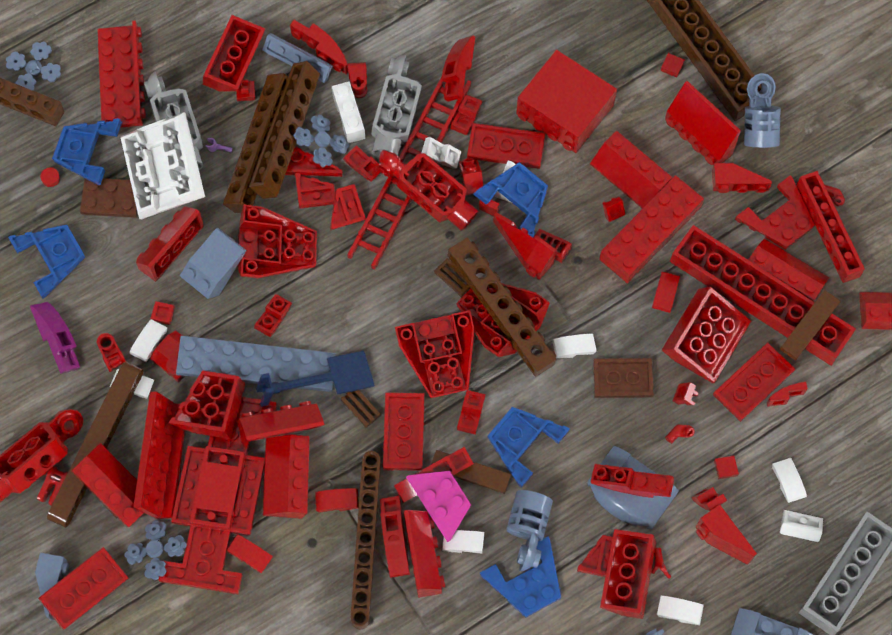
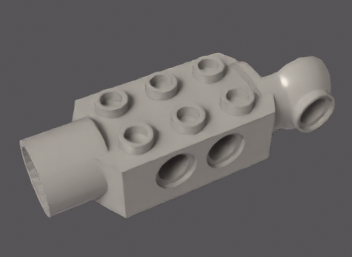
[371,55,422,158]
[144,72,203,170]

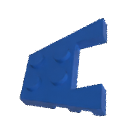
[52,118,122,185]
[474,162,548,237]
[8,225,85,299]
[487,407,570,488]
[480,536,561,618]

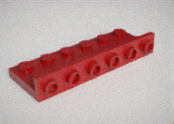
[98,20,146,128]
[133,392,185,519]

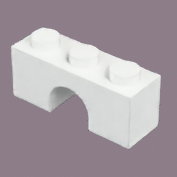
[332,82,365,143]

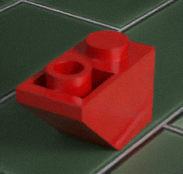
[459,158,483,195]

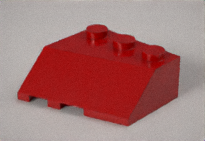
[169,370,245,439]

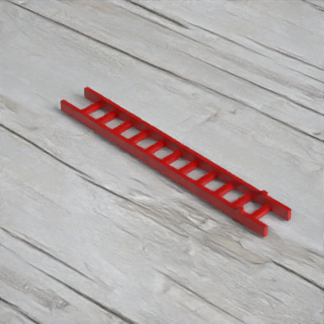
[347,78,471,270]

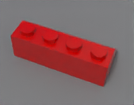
[203,15,265,92]
[590,131,672,209]
[136,206,204,282]
[748,239,829,302]
[859,292,892,330]
[237,401,325,443]
[263,434,310,519]
[71,443,144,528]
[404,510,445,598]
[600,529,657,619]

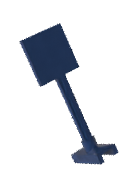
[256,351,375,407]

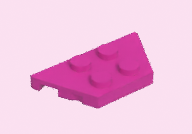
[406,471,472,542]

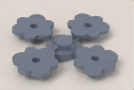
[6,42,61,91]
[293,115,349,167]
[125,520,187,580]

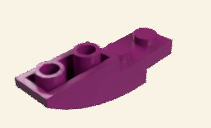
[30,302,80,374]

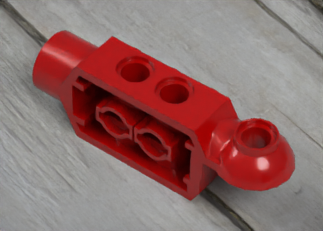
[378,150,479,231]
[0,409,83,503]

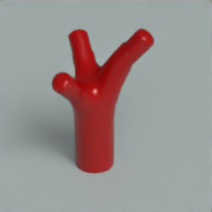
[651,548,671,579]

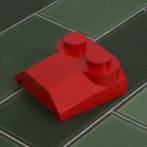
[150,330,184,383]

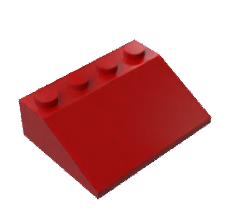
[665,81,741,165]
[662,287,751,383]

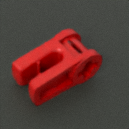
[37,466,68,506]

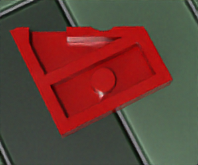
[295,173,335,209]
[330,184,366,230]
[577,535,613,577]

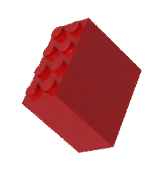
[516,50,617,153]

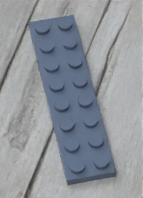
[176,336,336,392]

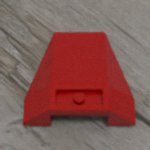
[237,204,317,278]
[456,277,550,357]
[395,310,474,398]

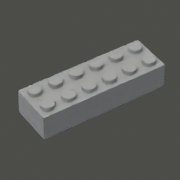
[798,512,892,635]

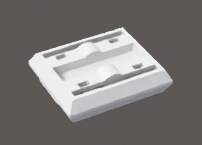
[121,112,205,219]

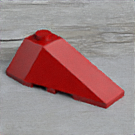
[493,212,556,280]

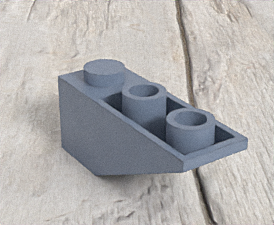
[35,553,69,620]

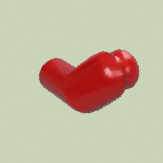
[825,185,845,206]
[665,424,695,444]

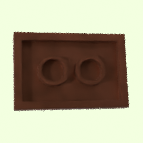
[80,178,138,218]
[593,358,653,398]

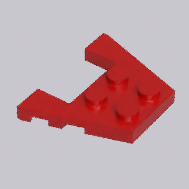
[735,175,815,250]

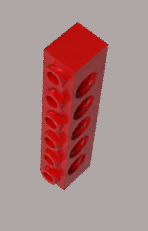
[796,171,865,283]

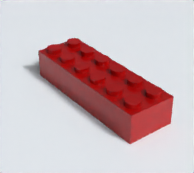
[599,175,704,284]

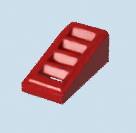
[533,229,572,263]

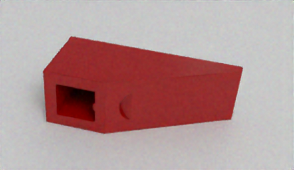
[712,163,772,193]

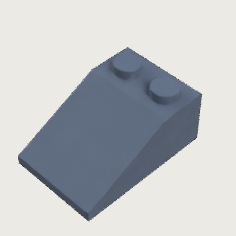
[180,228,247,299]

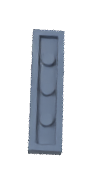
[262,33,333,83]

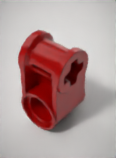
[348,62,367,98]
[97,333,126,372]

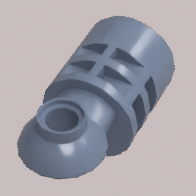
[744,73,781,148]
[507,490,553,571]

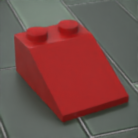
[695,505,757,565]

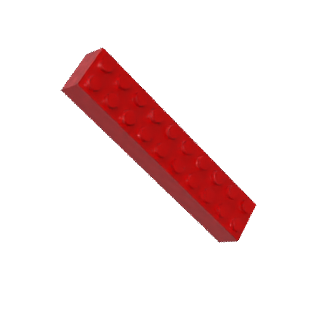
[670,225,856,366]

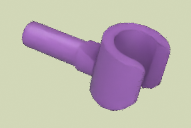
[205,138,233,152]

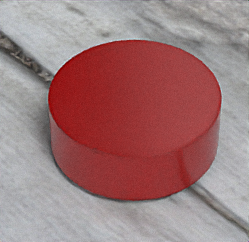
[40,167,60,187]

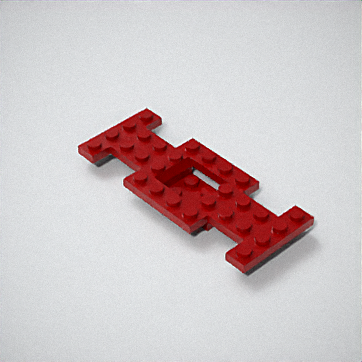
[159,397,277,595]

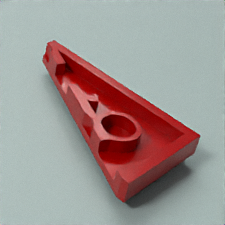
[285,147,343,177]

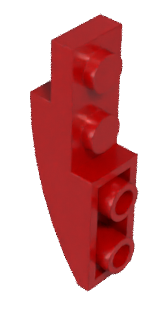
[290,20,348,74]
[441,36,475,102]
[394,447,474,503]
[590,464,674,498]
[380,496,410,578]

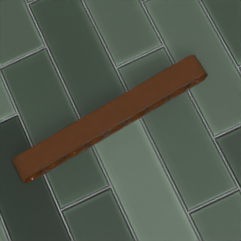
[47,362,144,528]
[351,451,381,630]

